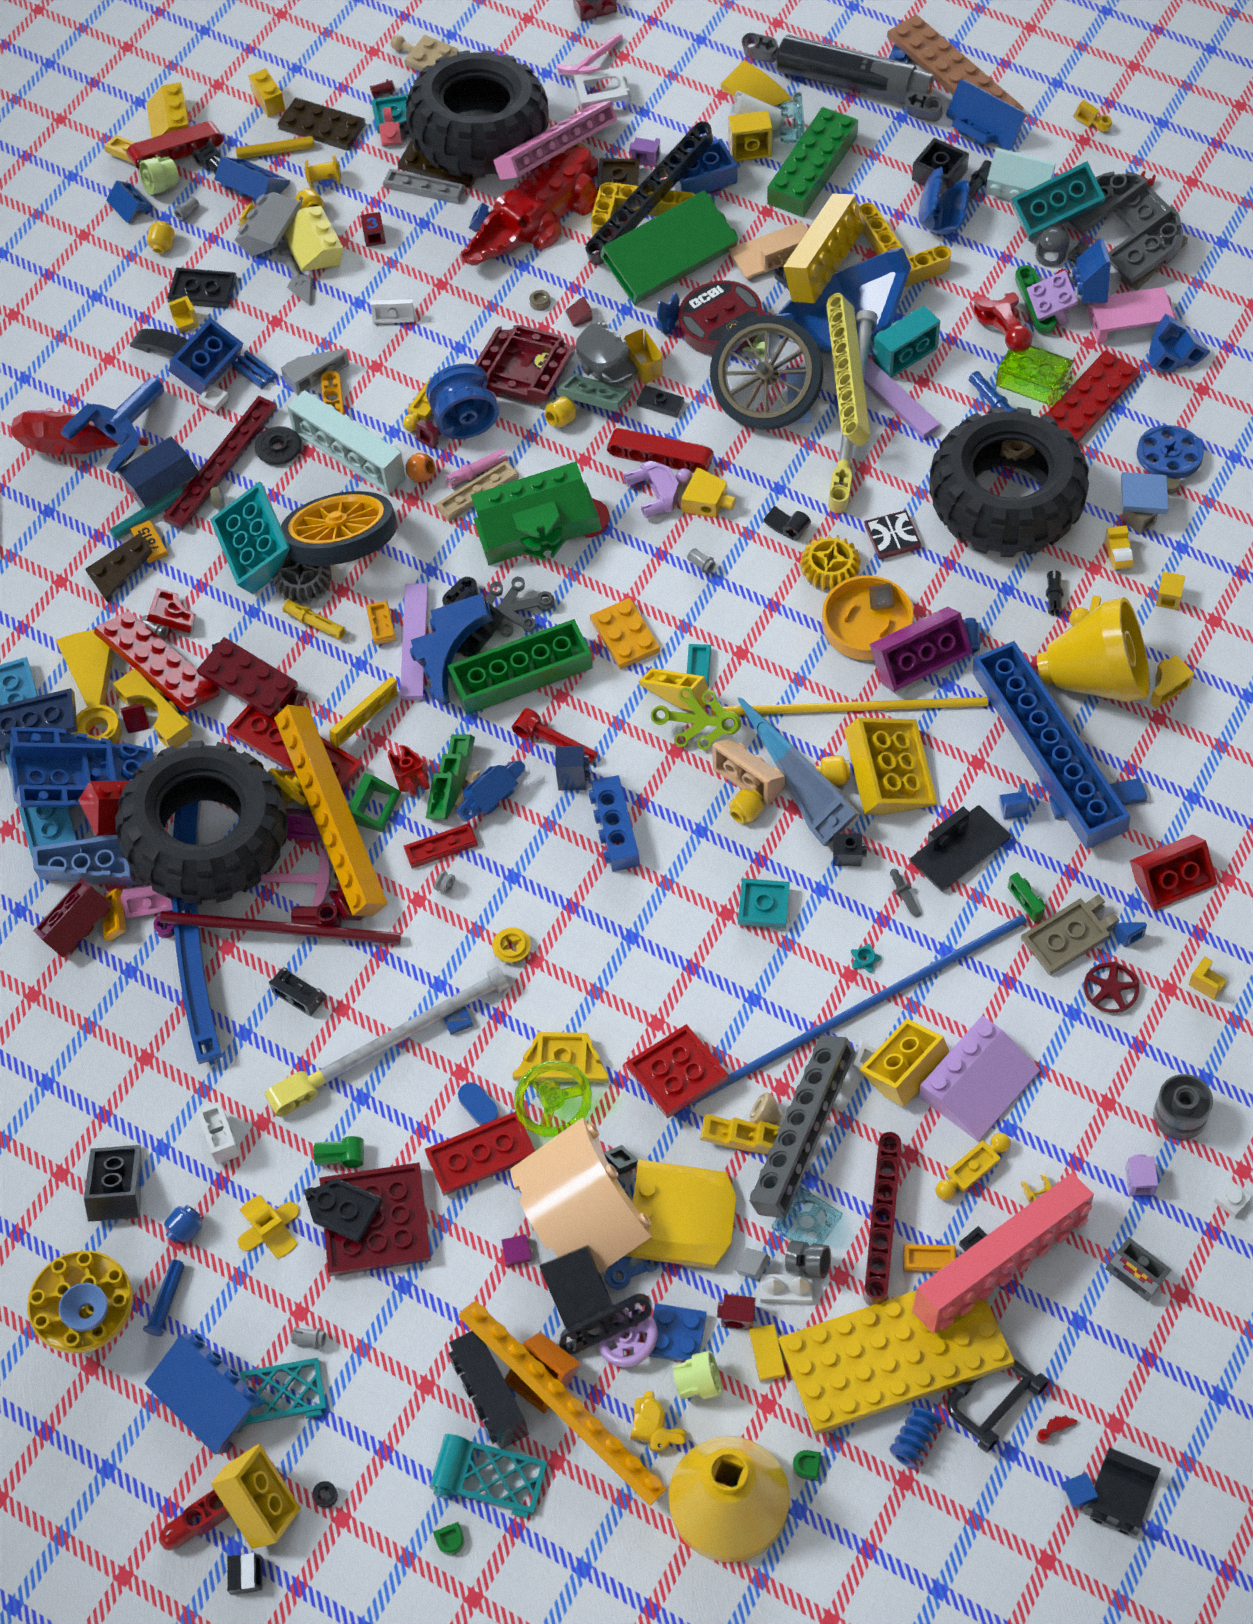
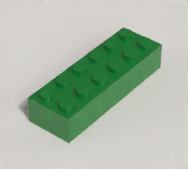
[767,107,858,218]
[447,619,593,715]

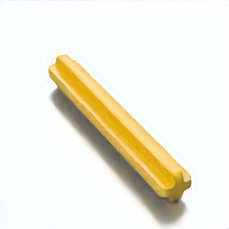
[236,136,314,159]

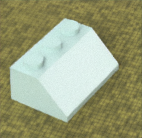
[986,148,1056,200]

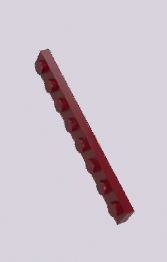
[163,395,277,530]

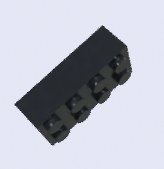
[448,1331,529,1449]

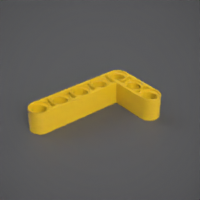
[591,183,695,239]
[859,202,951,287]

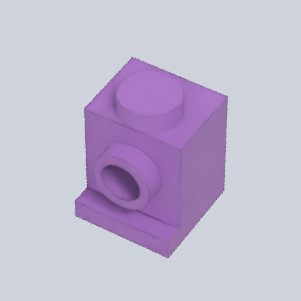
[629,137,661,167]

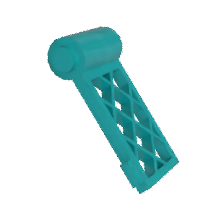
[235,1358,326,1434]
[430,1434,547,1519]

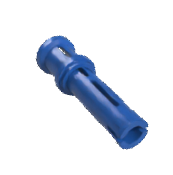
[968,371,1017,412]

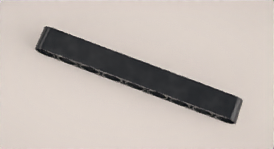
[585,121,714,265]

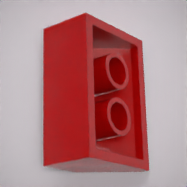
[79,781,129,836]
[1129,834,1218,910]

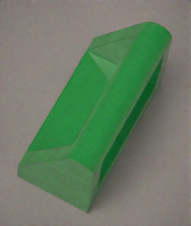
[349,773,401,832]

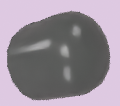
[1035,227,1070,267]

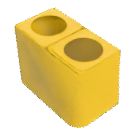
[624,328,663,384]

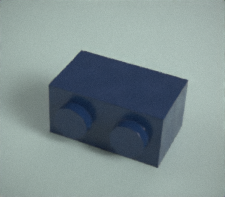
[555,746,591,791]

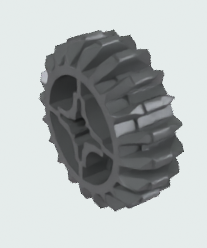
[272,555,332,604]

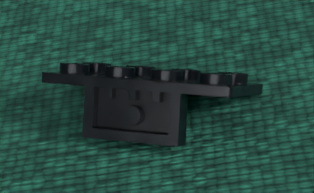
[910,805,1011,892]

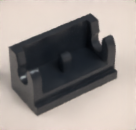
[269,967,327,1017]

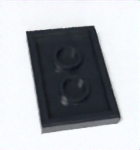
[167,267,237,308]
[539,1245,618,1338]

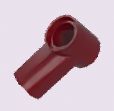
[291,902,341,927]

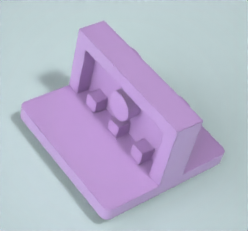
[1027,271,1078,326]

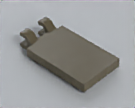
[1021,895,1120,976]

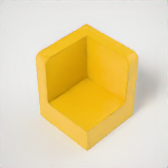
[168,296,199,334]
[1156,571,1185,610]
[1188,956,1226,1000]

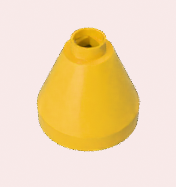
[1037,597,1150,702]
[669,1436,790,1562]

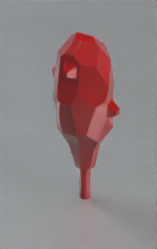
[11,407,149,457]

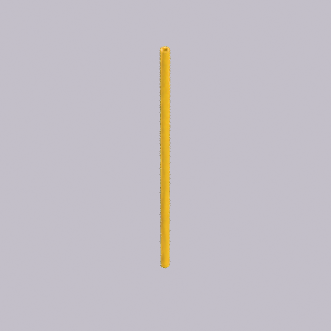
[712,697,988,716]

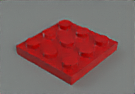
[625,1024,729,1118]

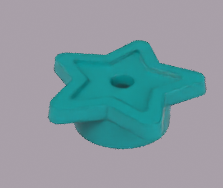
[851,944,882,973]

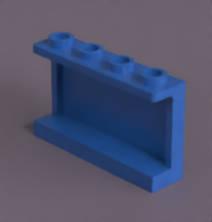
[144,1333,264,1455]

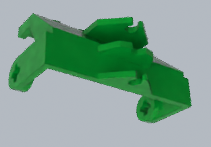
[471,461,602,566]

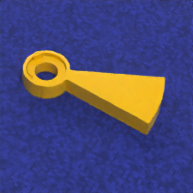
[56,630,122,744]

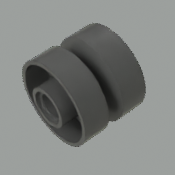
[1153,1074,1213,1140]

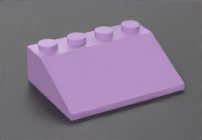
[919,1015,1040,1142]

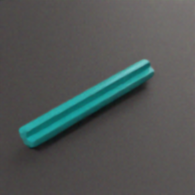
[109,486,184,540]

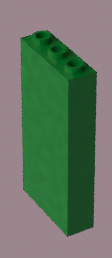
[600,190,739,305]

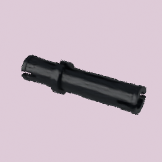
[968,160,992,202]

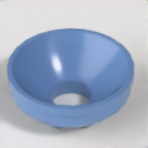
[59,1283,108,1332]

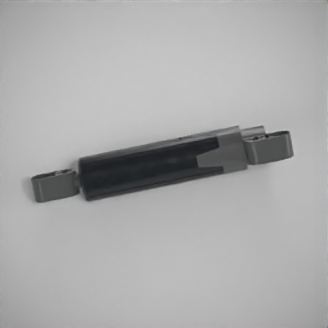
[742,33,943,122]

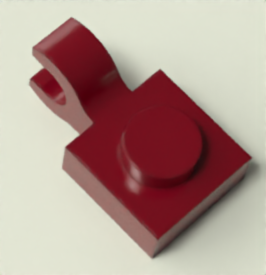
[329,882,364,921]

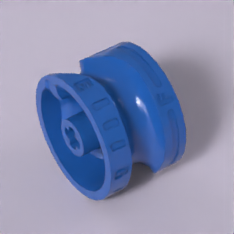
[426,363,499,440]

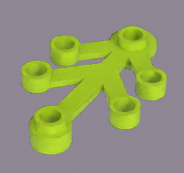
[651,687,741,750]

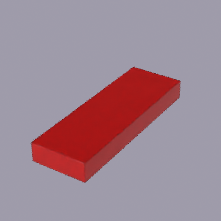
[403,823,478,869]

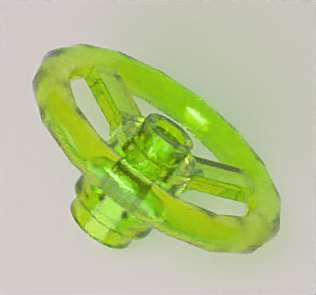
[514,1061,592,1137]

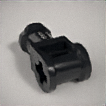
[192,141,220,175]

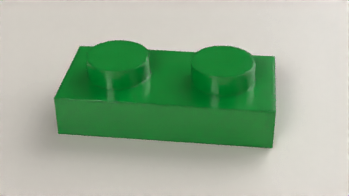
[1007,872,1045,924]

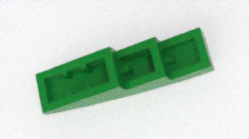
[426,734,475,820]

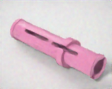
[445,448,508,488]

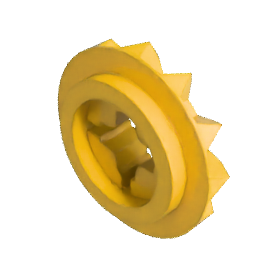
[492,928,531,964]

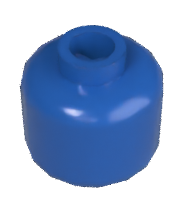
[164,1205,202,1244]

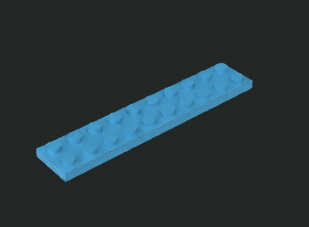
[0,657,77,858]

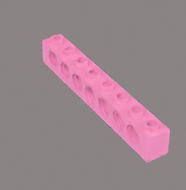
[493,101,617,180]

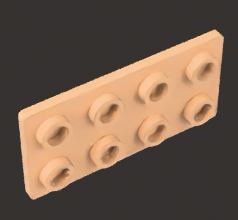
[729,222,808,279]

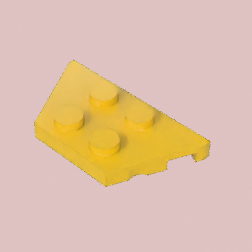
[513,1032,609,1083]

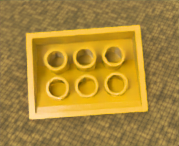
[844,717,938,815]

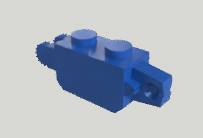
[456,760,525,822]

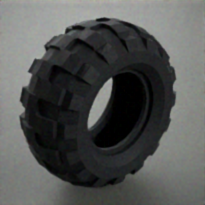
[406,50,549,178]
[929,407,1089,557]
[115,740,288,905]

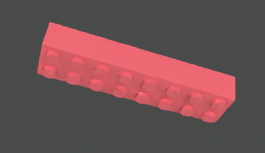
[912,1172,1094,1335]

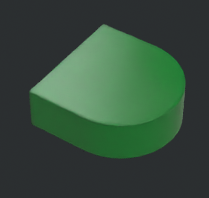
[793,1450,821,1481]
[433,1522,464,1555]

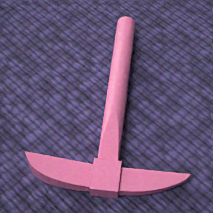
[556,33,623,75]
[260,848,330,906]

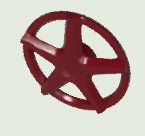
[1083,961,1139,1013]

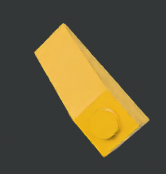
[638,668,712,711]

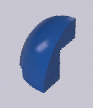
[1149,313,1211,372]

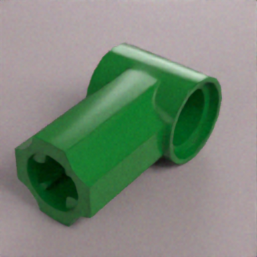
[313,1136,364,1168]

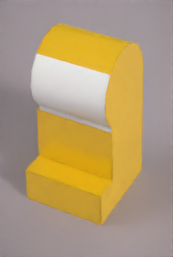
[1104,525,1133,570]

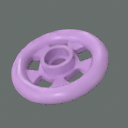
[598,1307,658,1367]

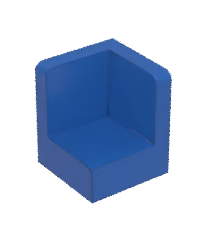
[999,783,1030,820]

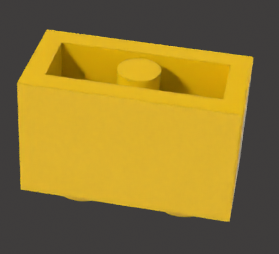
[248,68,286,117]

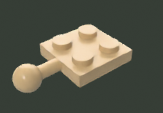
[390,34,458,71]

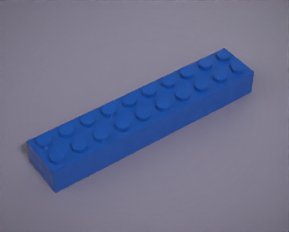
[973,641,1130,849]

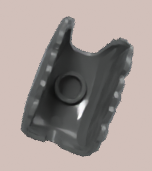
[576,322,638,385]

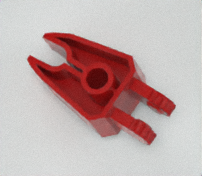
[388,745,430,797]

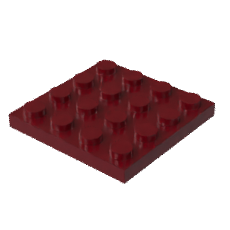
[319,1162,431,1277]

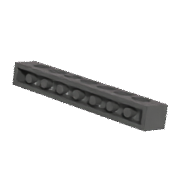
[749,1035,855,1219]

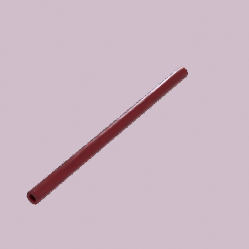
[160,911,401,945]

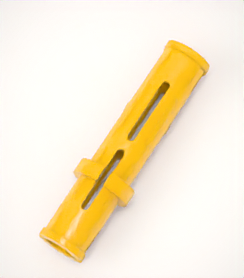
[282,599,346,640]

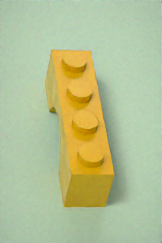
[113,669,193,749]

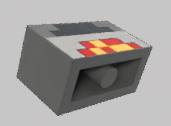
[1105,1237,1172,1302]

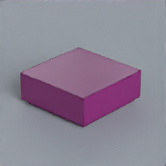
[501,1234,532,1266]

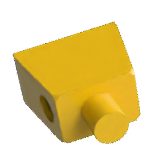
[681,468,736,518]

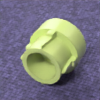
[139,157,179,195]
[673,1350,722,1399]

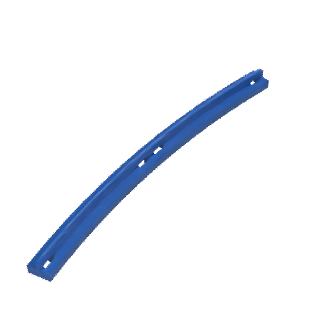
[172,801,223,1065]

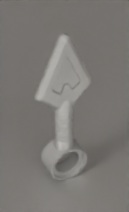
[276,242,313,304]

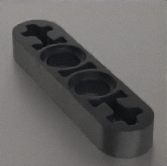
[559,1293,652,1355]

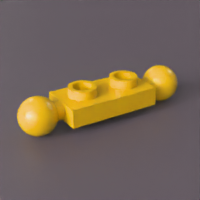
[403,370,441,432]
[935,1133,1011,1201]

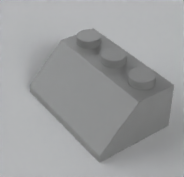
[234,192,302,257]

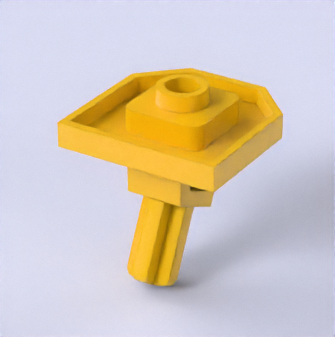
[267,768,309,806]

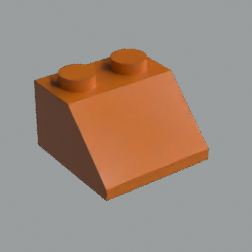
[505,1332,581,1414]

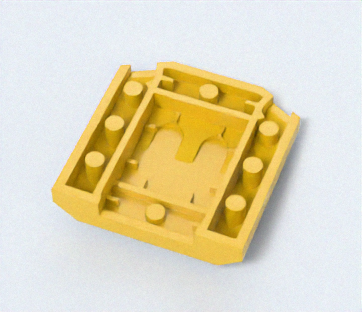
[625,1159,736,1269]

